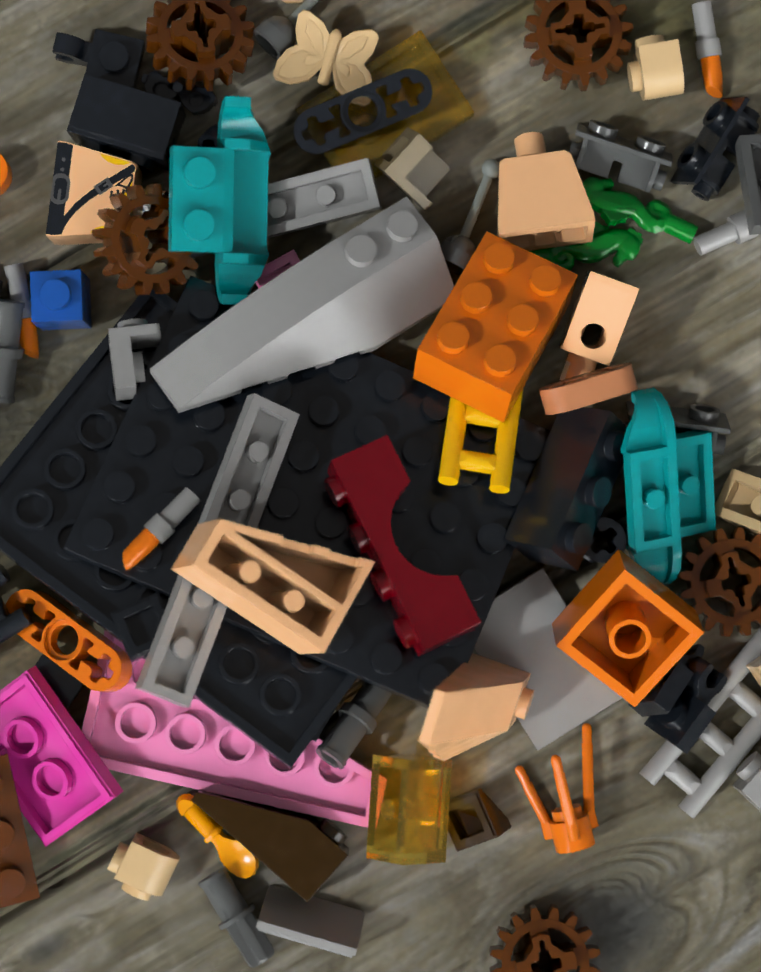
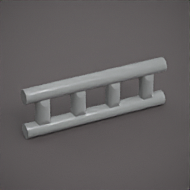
[639,627,761,819]

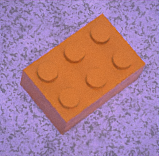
[413,231,578,423]

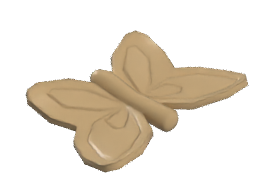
[273,10,379,106]

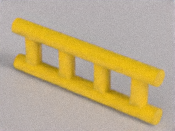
[438,390,523,494]

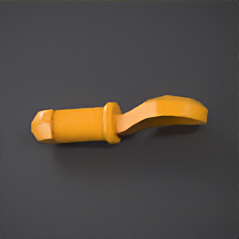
[176,793,259,879]

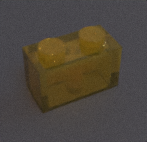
[366,754,452,865]

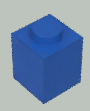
[30,269,92,330]

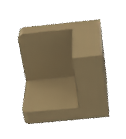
[374,127,449,211]

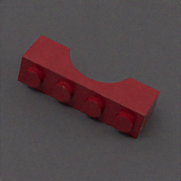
[324,435,481,657]

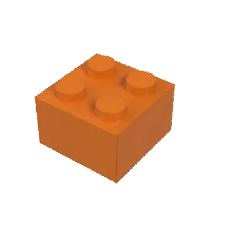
[552,549,704,707]

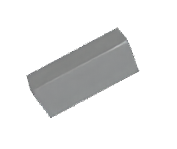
[256,885,365,958]

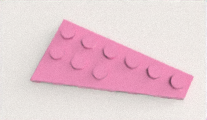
[82,630,384,829]

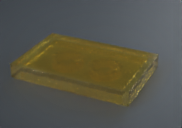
[295,30,475,179]

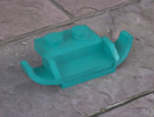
[168,96,271,305]
[621,387,716,585]

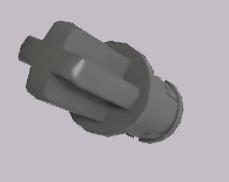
[198,866,274,968]

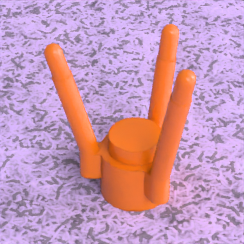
[515,723,599,854]

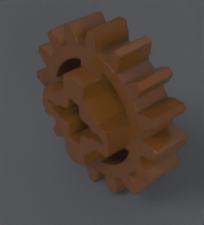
[146,0,254,92]
[523,0,633,92]
[92,183,199,295]
[677,527,761,637]
[489,904,601,972]

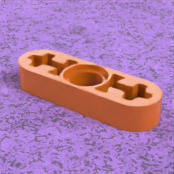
[6,589,132,692]

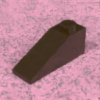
[191,790,349,902]

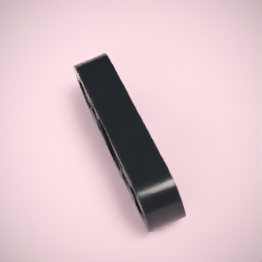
[293,68,432,154]

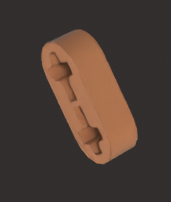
[539,363,638,415]

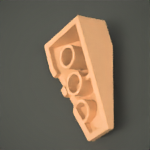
[419,653,534,761]

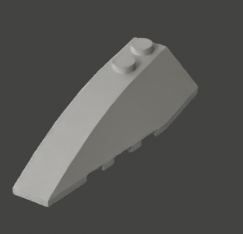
[150,197,454,413]

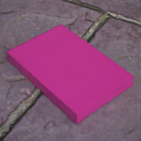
[0,666,123,847]

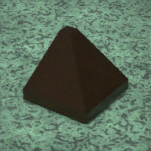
[437,788,512,852]

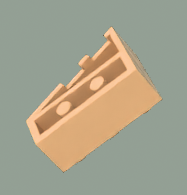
[171,519,375,654]

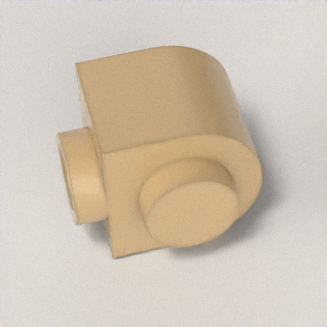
[627,35,684,101]
[107,832,180,901]

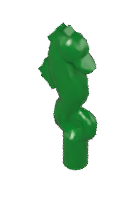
[583,177,699,244]
[530,222,644,271]

